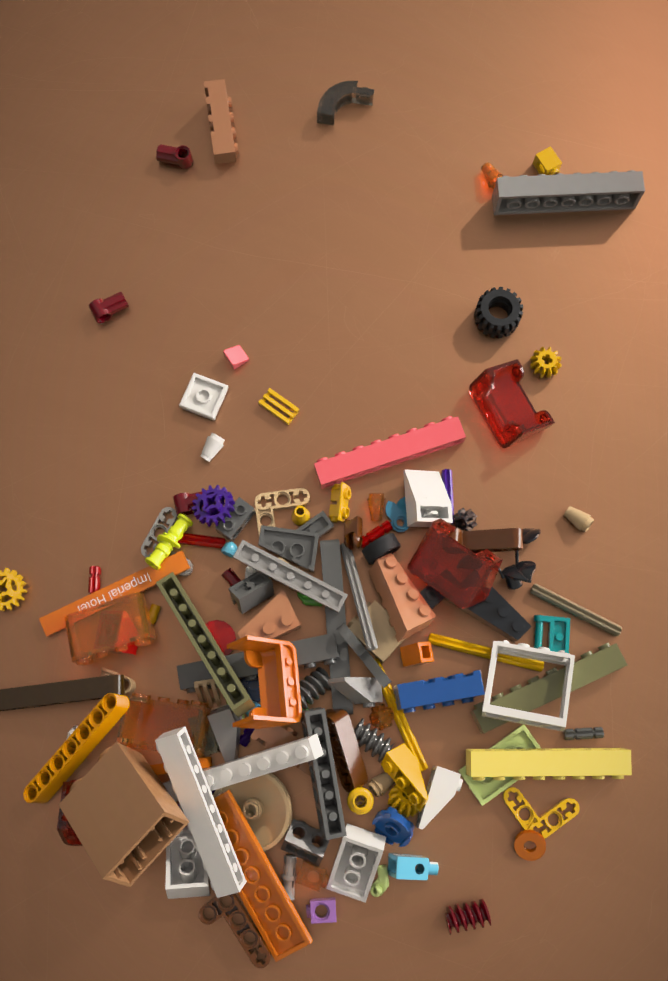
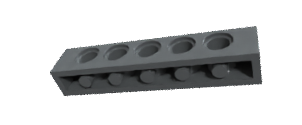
[301,707,347,840]

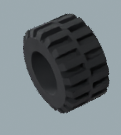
[474,287,523,338]

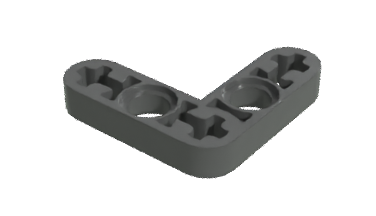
[337,623,392,688]

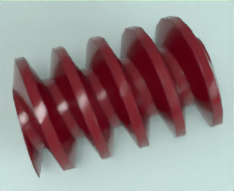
[445,899,491,935]

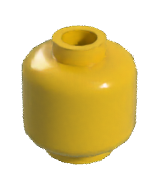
[347,787,374,815]

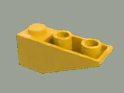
[381,743,428,812]

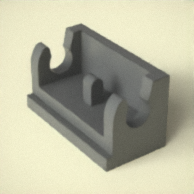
[228,571,275,614]

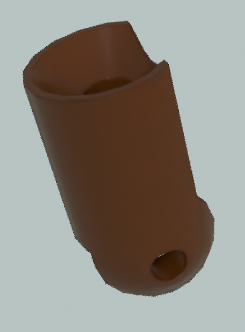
[344,516,363,550]

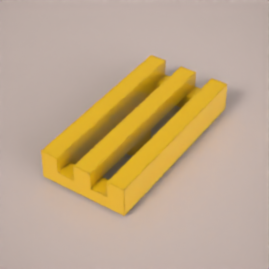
[258,388,300,425]

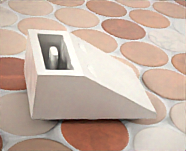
[403,470,453,528]

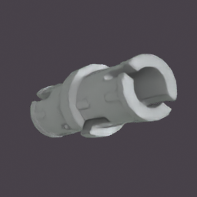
[281,854,298,900]

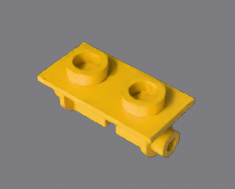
[329,482,351,523]

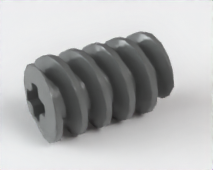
[299,667,331,710]
[354,718,395,762]

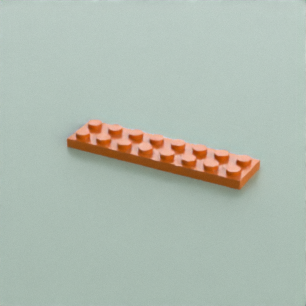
[214,789,313,962]

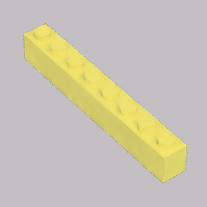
[466,748,632,781]

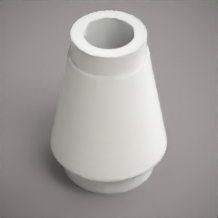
[200,433,225,462]

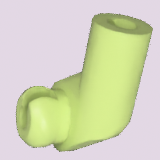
[370,865,389,897]

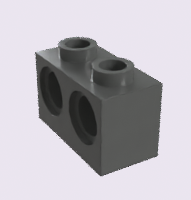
[215,497,256,542]

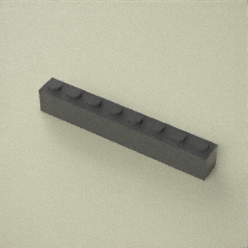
[177,633,340,694]

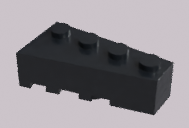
[445,570,532,643]

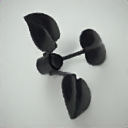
[457,528,541,590]

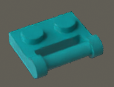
[534,615,570,653]

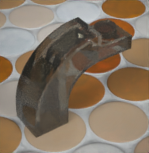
[317,81,374,125]

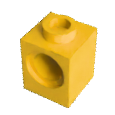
[532,146,562,175]

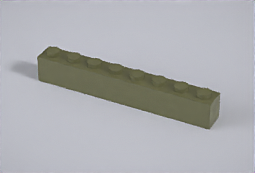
[156,572,255,718]
[471,642,627,734]

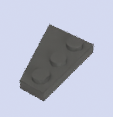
[258,525,319,573]

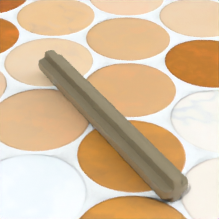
[530,584,622,636]

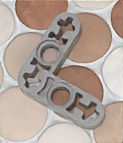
[141,507,193,577]

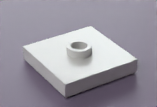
[179,373,229,421]

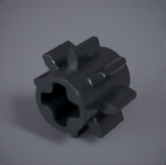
[453,508,478,531]

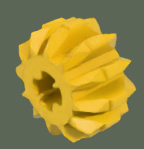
[530,347,562,379]
[388,785,418,819]

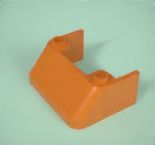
[227,635,302,729]

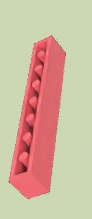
[314,416,466,489]

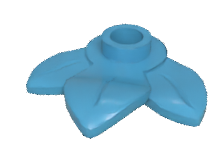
[385,497,409,533]

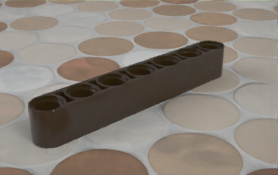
[0,675,125,711]

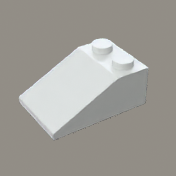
[415,766,463,830]
[326,823,386,903]
[165,827,210,899]

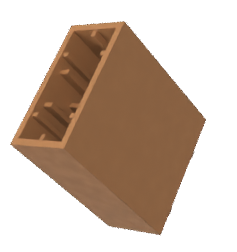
[58,742,189,887]

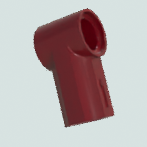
[156,144,193,169]
[89,292,129,323]
[173,490,207,516]

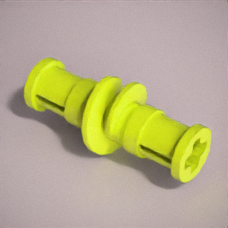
[145,514,193,570]

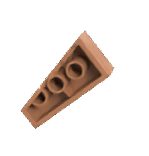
[368,553,436,642]

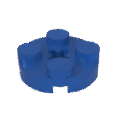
[372,807,415,847]

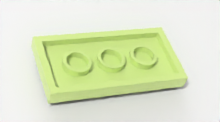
[458,724,541,806]

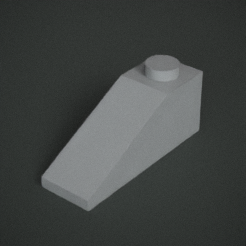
[328,677,383,708]
[207,705,242,762]

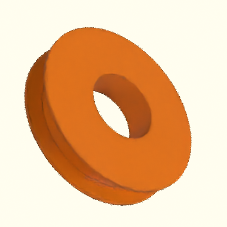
[514,829,546,861]

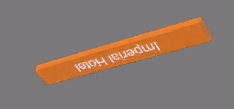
[39,551,191,637]

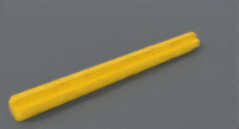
[428,633,544,672]
[374,658,428,772]

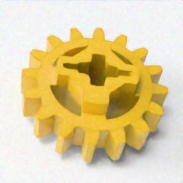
[0,568,27,611]

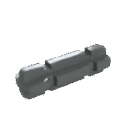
[563,727,604,740]

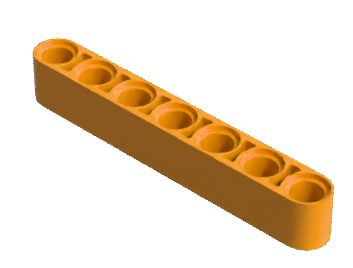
[23,693,130,804]

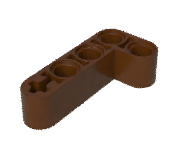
[443,528,523,554]
[325,709,368,793]
[199,894,271,968]

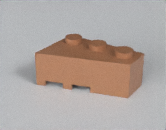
[238,589,301,640]

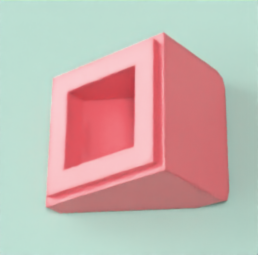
[223,345,249,370]

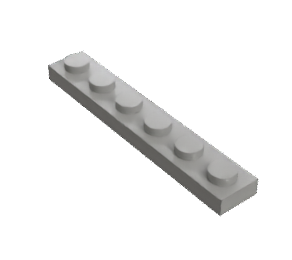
[233,540,348,613]

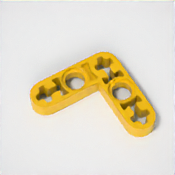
[502,787,580,839]

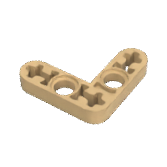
[255,488,310,536]

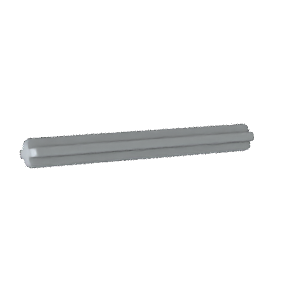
[340,543,378,651]

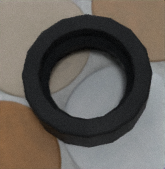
[362,533,401,565]

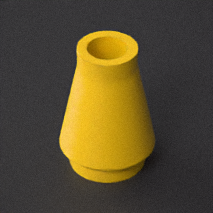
[291,506,310,526]

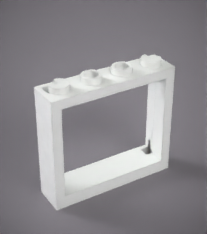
[482,640,575,732]

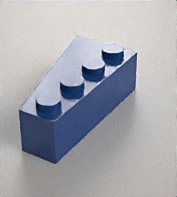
[393,670,485,713]

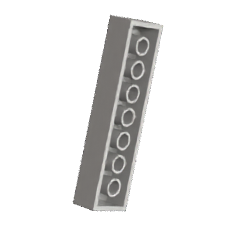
[492,170,645,215]

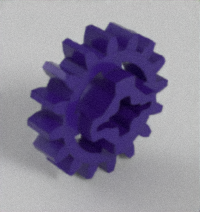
[192,485,235,527]

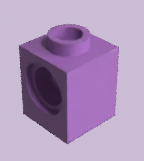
[306,897,337,924]

